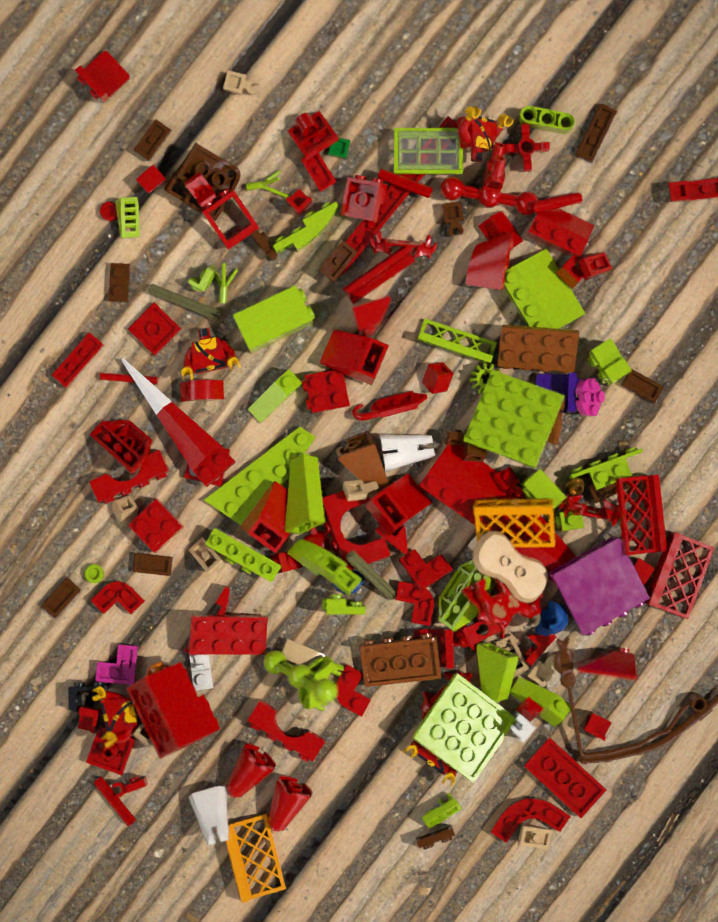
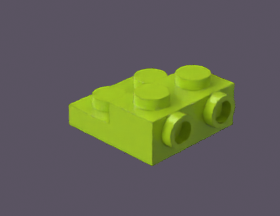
[323,594,366,615]

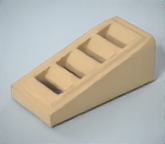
[494,634,529,678]

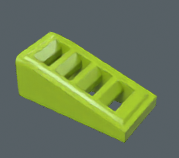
[115,197,140,238]

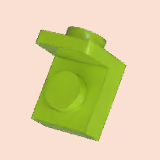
[188,266,218,292]
[555,511,584,531]

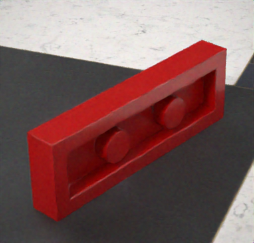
[52,332,105,388]

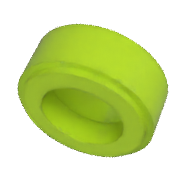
[85,564,105,583]

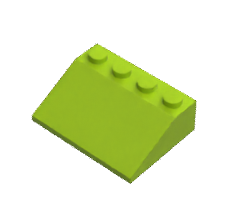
[504,248,586,329]

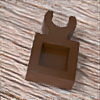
[442,201,464,237]
[251,230,278,262]

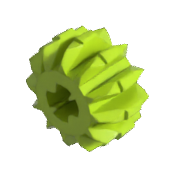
[469,363,500,394]

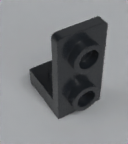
[68,682,109,710]

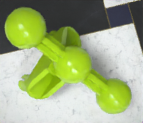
[263,650,344,711]

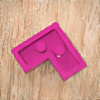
[95,644,138,685]

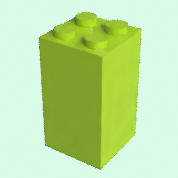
[233,285,315,353]

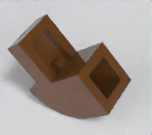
[445,426,487,462]

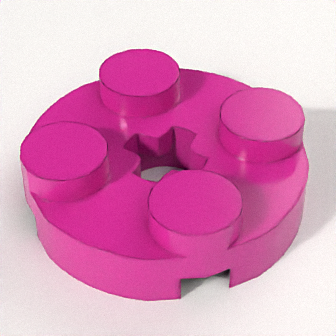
[575,378,605,416]

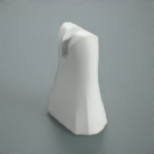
[379,434,435,472]
[189,786,229,846]

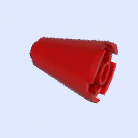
[226,743,276,798]
[267,775,313,832]

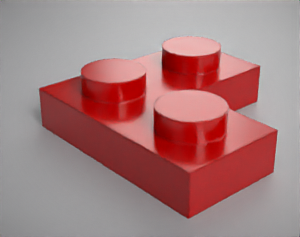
[399,549,453,591]

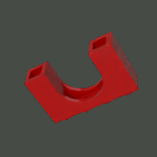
[322,490,391,571]

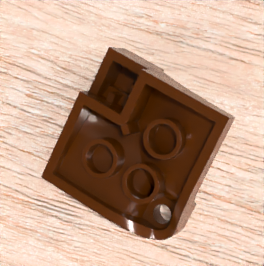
[164,142,241,222]

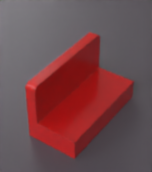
[478,211,523,248]

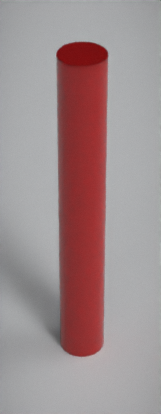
[100,373,158,384]

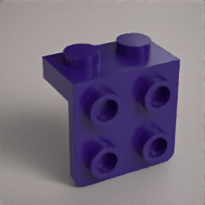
[536,373,580,413]

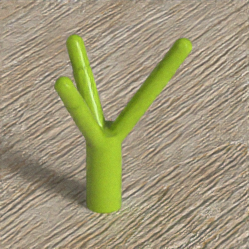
[246,170,289,198]
[211,263,238,303]

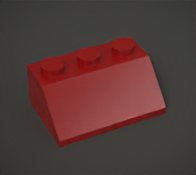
[527,208,595,259]
[352,296,391,337]

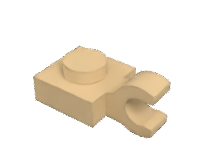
[343,480,379,501]
[528,652,555,687]

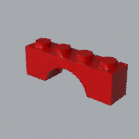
[89,450,170,504]
[247,699,326,762]

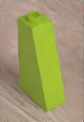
[285,453,325,534]

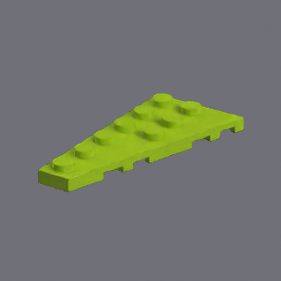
[204,427,316,525]

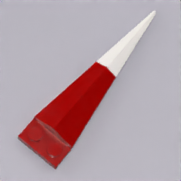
[121,358,236,487]

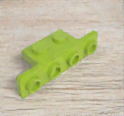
[569,447,643,490]
[205,528,281,582]

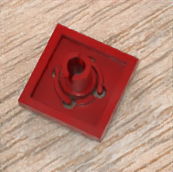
[86,726,136,776]

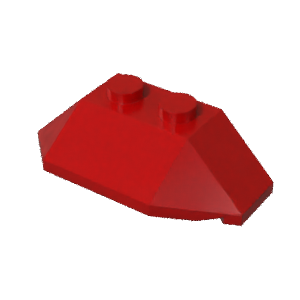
[89,420,153,474]

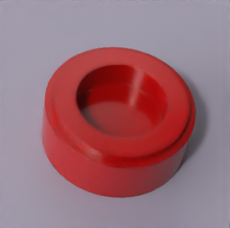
[100,202,118,222]

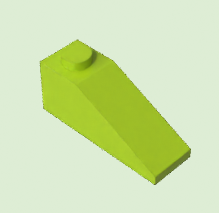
[248,369,303,423]
[510,677,571,727]

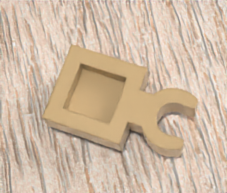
[223,70,259,95]

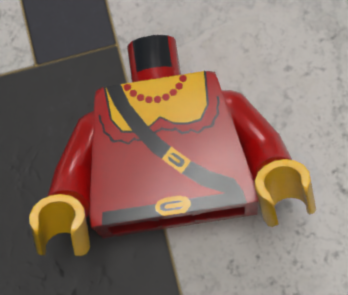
[457,106,513,162]
[181,328,241,380]
[92,687,140,747]
[403,740,457,787]

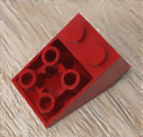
[319,329,389,385]
[365,473,432,536]
[240,480,289,553]

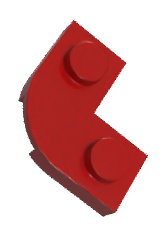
[90,581,145,614]
[396,581,434,626]
[336,664,371,717]

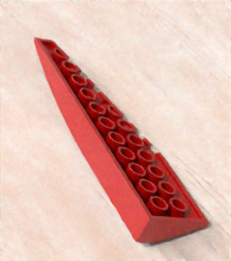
[419,445,576,584]

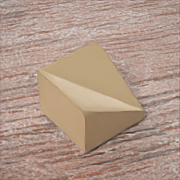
[112,495,139,523]

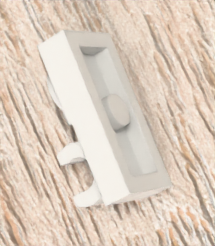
[189,654,214,691]

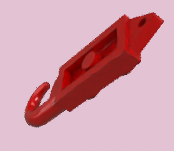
[352,390,427,421]

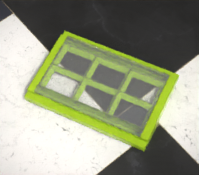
[394,128,463,175]

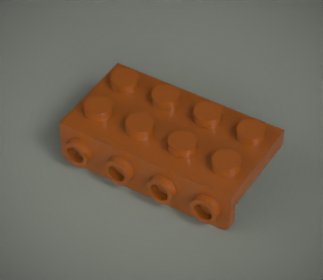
[497,324,579,374]
[359,633,442,687]

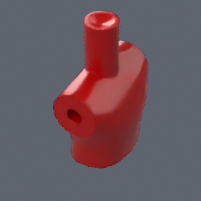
[303,527,331,552]

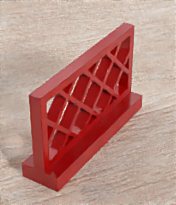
[342,245,416,305]
[615,474,667,556]
[645,531,715,619]

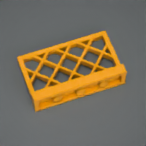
[474,499,555,547]
[225,814,286,903]

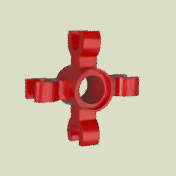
[504,124,550,172]

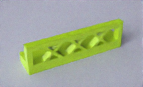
[417,319,497,365]

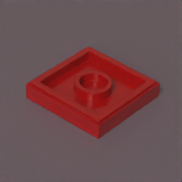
[128,302,182,356]

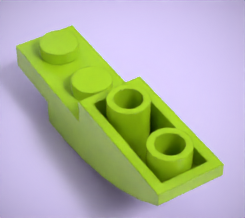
[273,202,338,254]
[287,539,361,595]

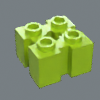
[587,338,632,386]

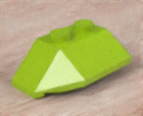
[439,560,495,631]

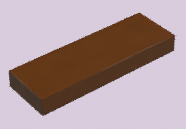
[575,103,617,163]

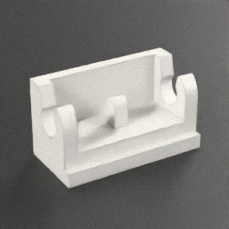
[511,711,536,743]

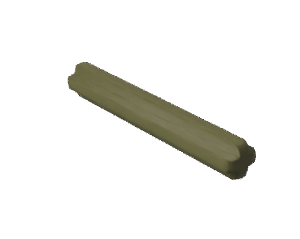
[148,284,221,320]
[346,551,397,600]

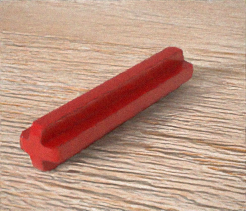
[378,169,433,198]
[530,192,583,213]
[94,777,136,826]

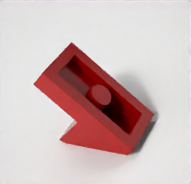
[578,252,612,280]
[375,525,408,555]
[524,634,557,666]

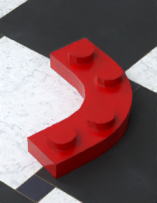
[490,798,571,843]

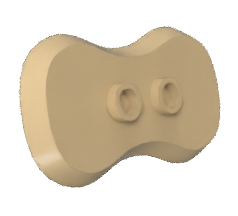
[473,531,548,603]

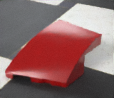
[465,231,514,290]

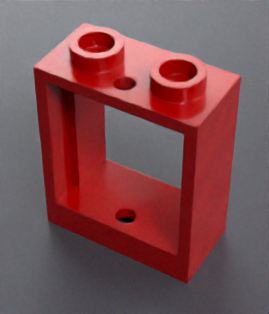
[201,188,259,250]

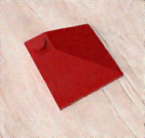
[573,647,638,680]

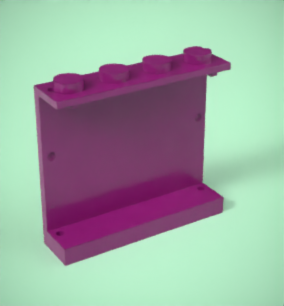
[548,536,650,636]

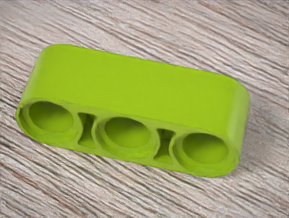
[519,106,575,134]

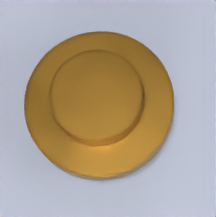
[565,478,585,495]

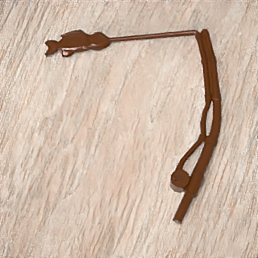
[554,636,718,764]

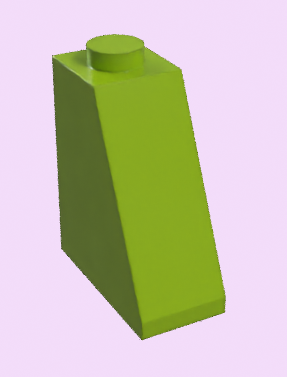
[477,642,519,702]

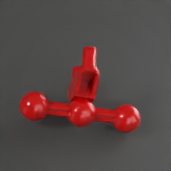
[440,142,539,215]

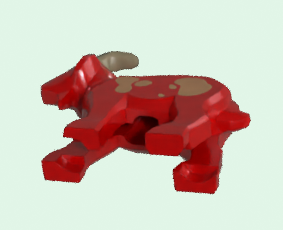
[461,578,541,630]

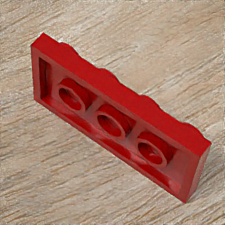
[188,615,268,655]
[523,737,607,818]

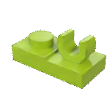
[422,793,462,829]

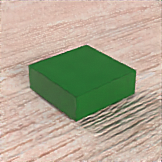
[328,137,351,160]

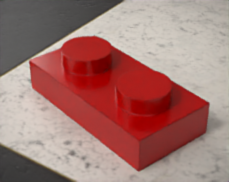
[301,153,337,193]

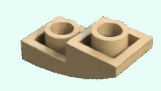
[281,639,325,666]

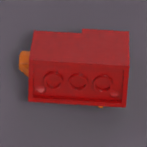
[127,661,220,759]

